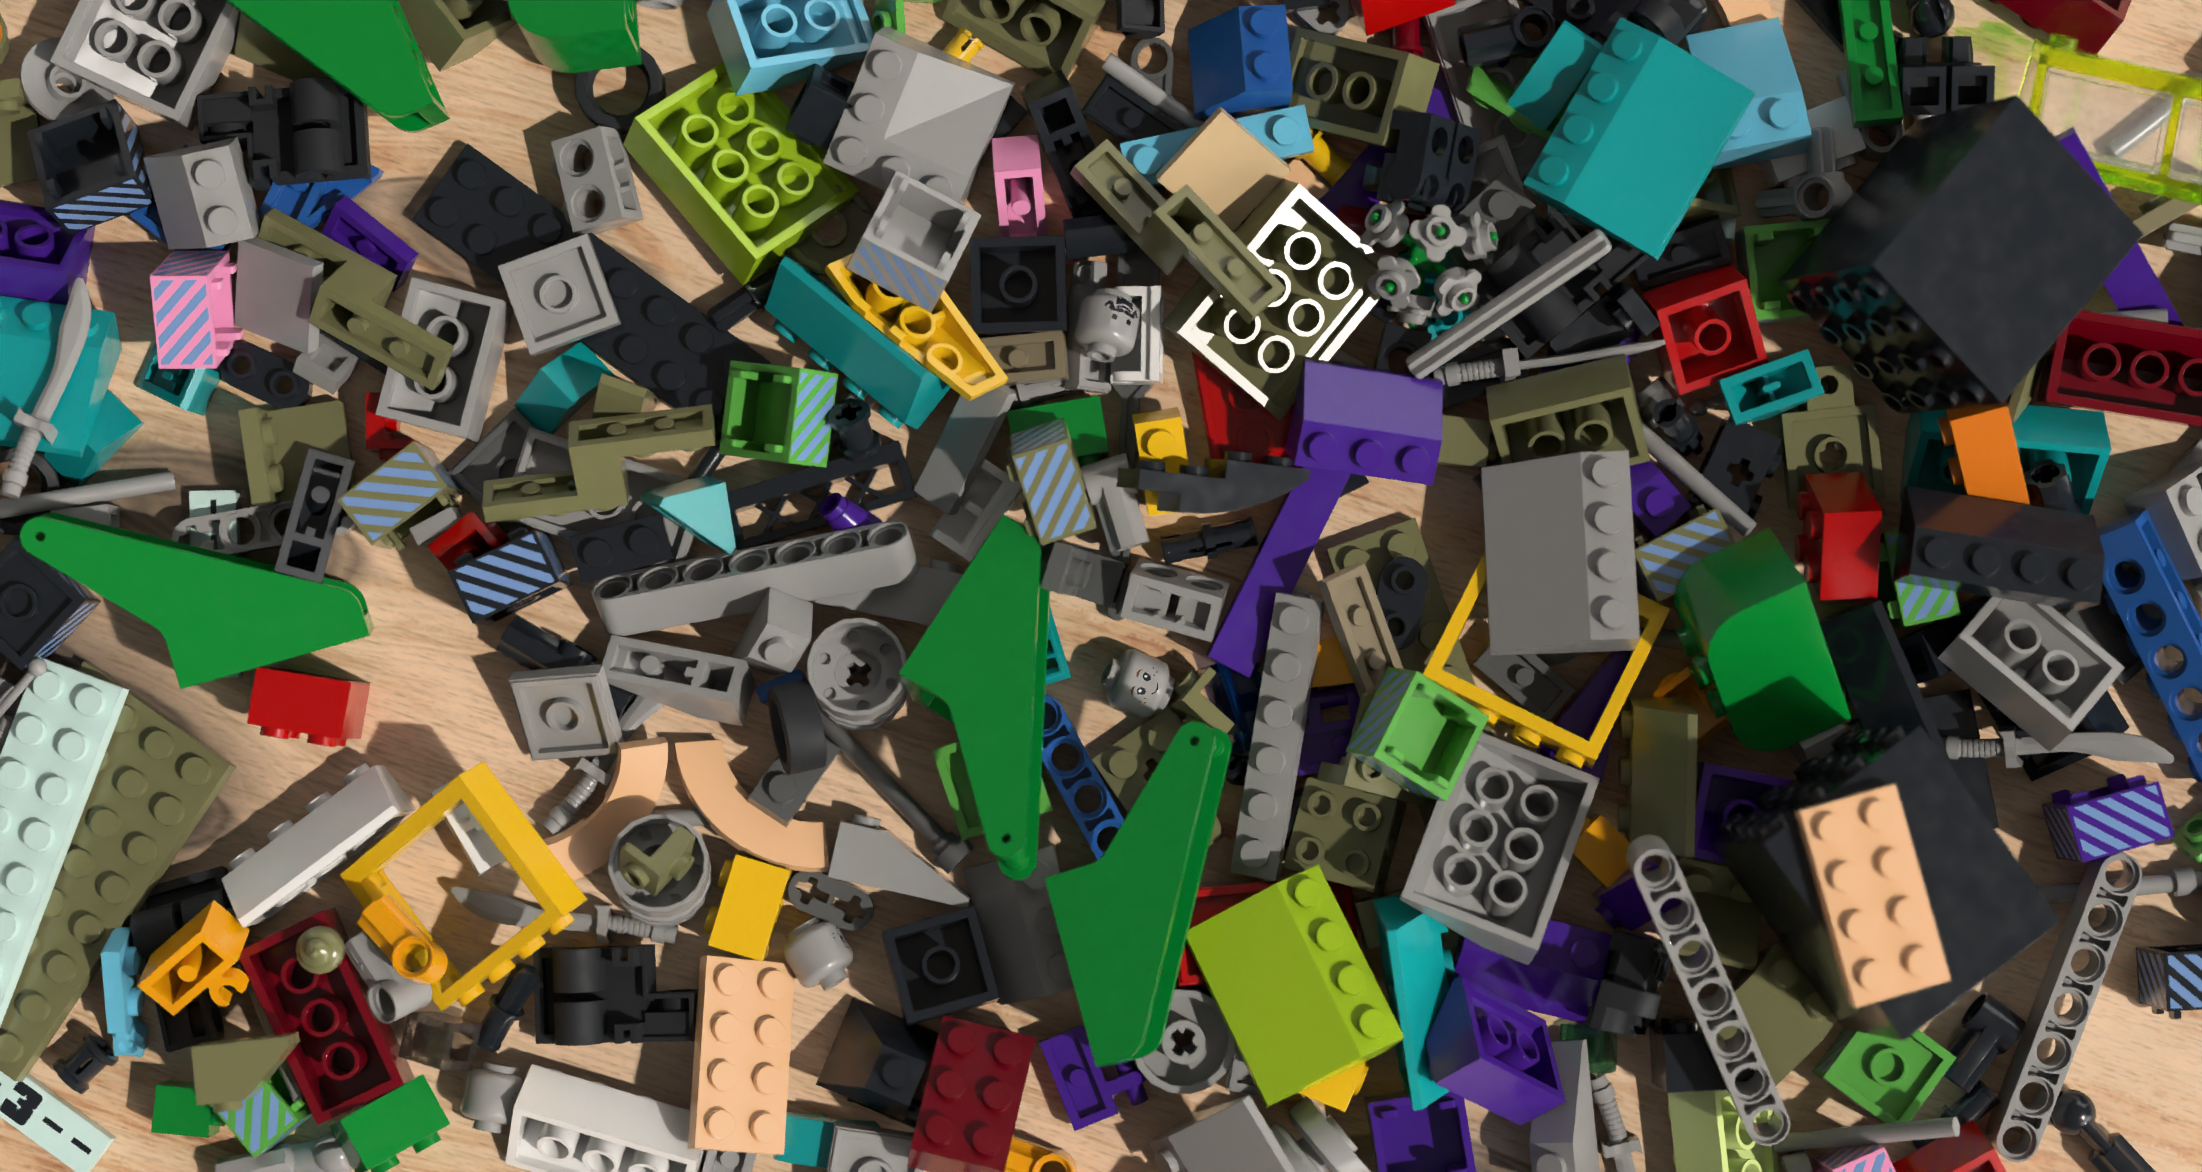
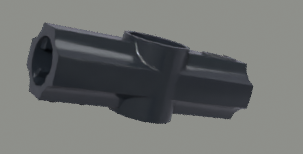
[496,615,636,721]

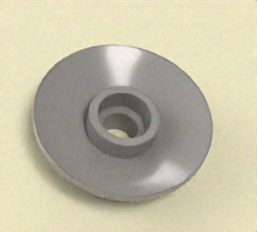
[19,37,115,122]

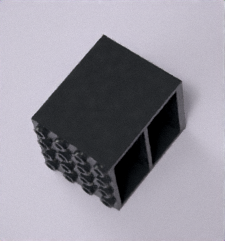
[1778,95,2144,414]
[1710,724,2061,1041]

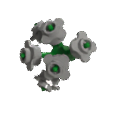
[1362,199,1498,329]

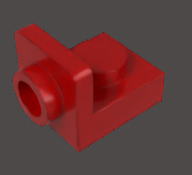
[366,392,420,461]
[427,510,509,571]

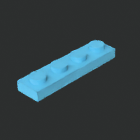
[1120,104,1314,187]

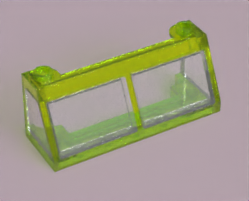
[2018,33,2202,205]

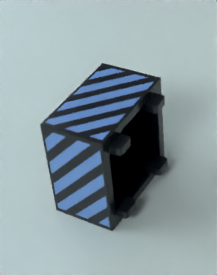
[27,99,156,235]
[448,527,573,626]
[0,536,101,670]
[2136,944,2202,1019]

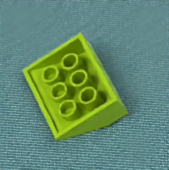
[623,62,859,285]
[1186,864,1404,1107]

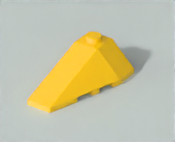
[824,253,1008,401]

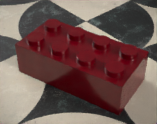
[239,908,415,1125]

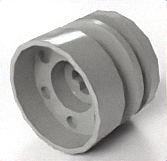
[807,618,908,731]
[608,814,712,927]

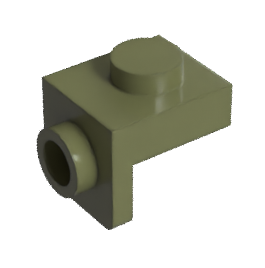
[1167,666,1234,733]
[618,825,695,897]

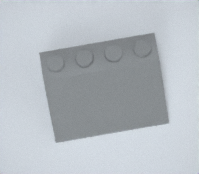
[50,0,241,131]
[1481,450,1640,655]
[1400,733,1600,965]
[1149,1095,1296,1172]

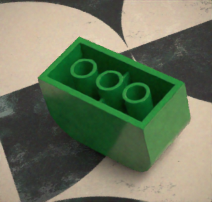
[502,0,642,73]
[1674,527,1851,751]

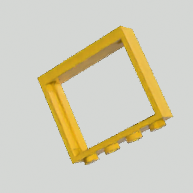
[1423,552,1670,769]
[340,761,587,1012]

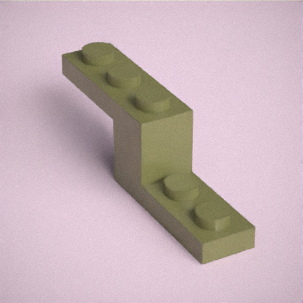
[1070,139,1286,324]
[258,208,454,391]
[482,404,715,523]

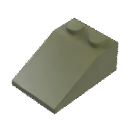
[1289,27,1440,152]

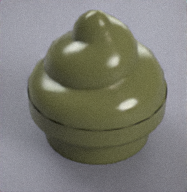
[295,926,345,974]

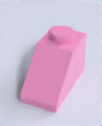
[992,134,1047,237]

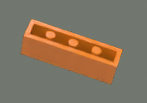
[1937,400,2030,505]

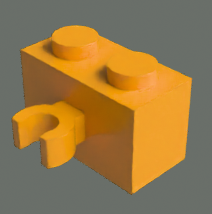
[137,900,250,1016]

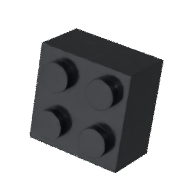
[970,236,1067,338]
[881,906,1000,1027]

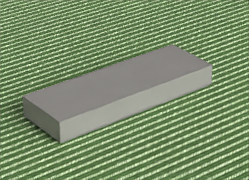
[913,385,1017,515]

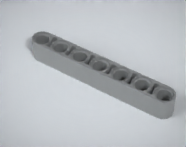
[591,521,920,636]
[1626,835,1791,1146]
[1985,852,2142,1163]

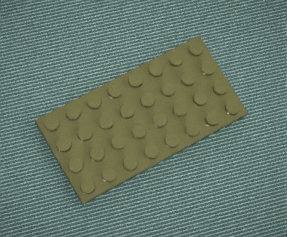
[0,661,237,1082]

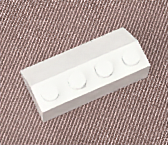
[221,763,417,928]
[505,1064,706,1172]

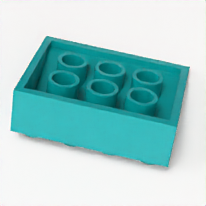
[1523,17,1755,261]
[0,295,122,457]

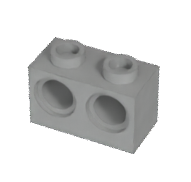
[551,126,643,235]
[1120,558,1230,642]

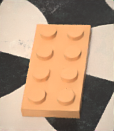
[1795,784,1951,1008]
[688,956,795,1155]

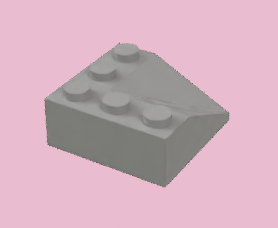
[823,26,1015,205]

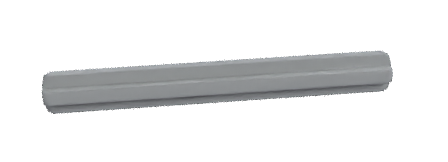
[1406,229,1612,379]

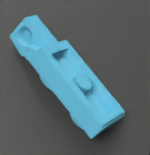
[101,927,149,1057]

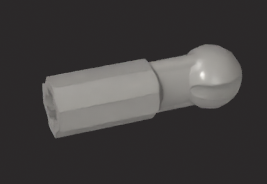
[215,1131,353,1172]

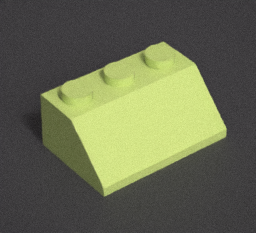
[1668,1090,1779,1172]

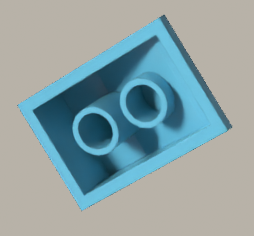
[706,0,874,96]
[1685,17,1812,170]

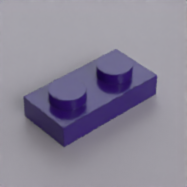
[321,196,419,292]

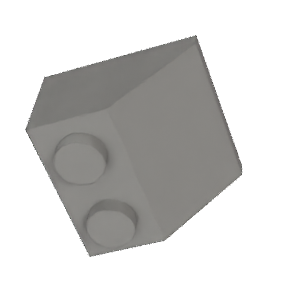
[143,137,262,250]

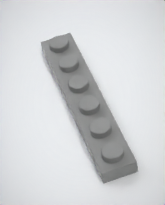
[1230,592,1325,881]

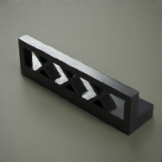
[727,440,917,550]

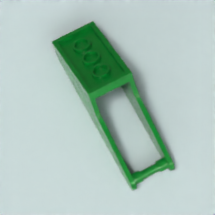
[224,0,450,133]
[20,512,374,689]
[899,515,1050,881]
[1044,721,1232,1067]

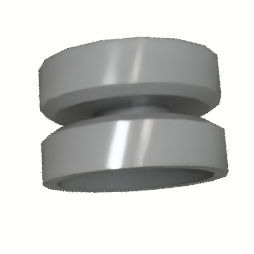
[1135,985,1235,1094]
[1269,1096,1372,1172]

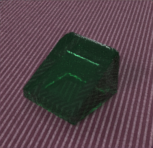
[1560,1023,1617,1074]

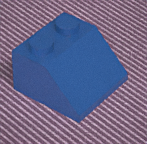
[1187,4,1293,119]

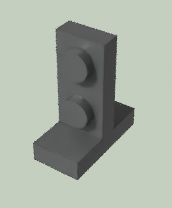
[1036,535,1128,609]

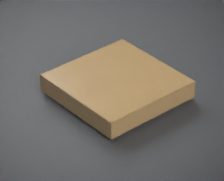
[1156,106,1291,232]

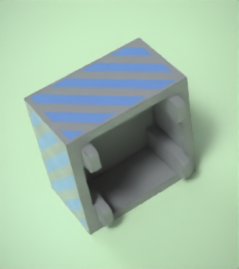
[846,170,981,313]

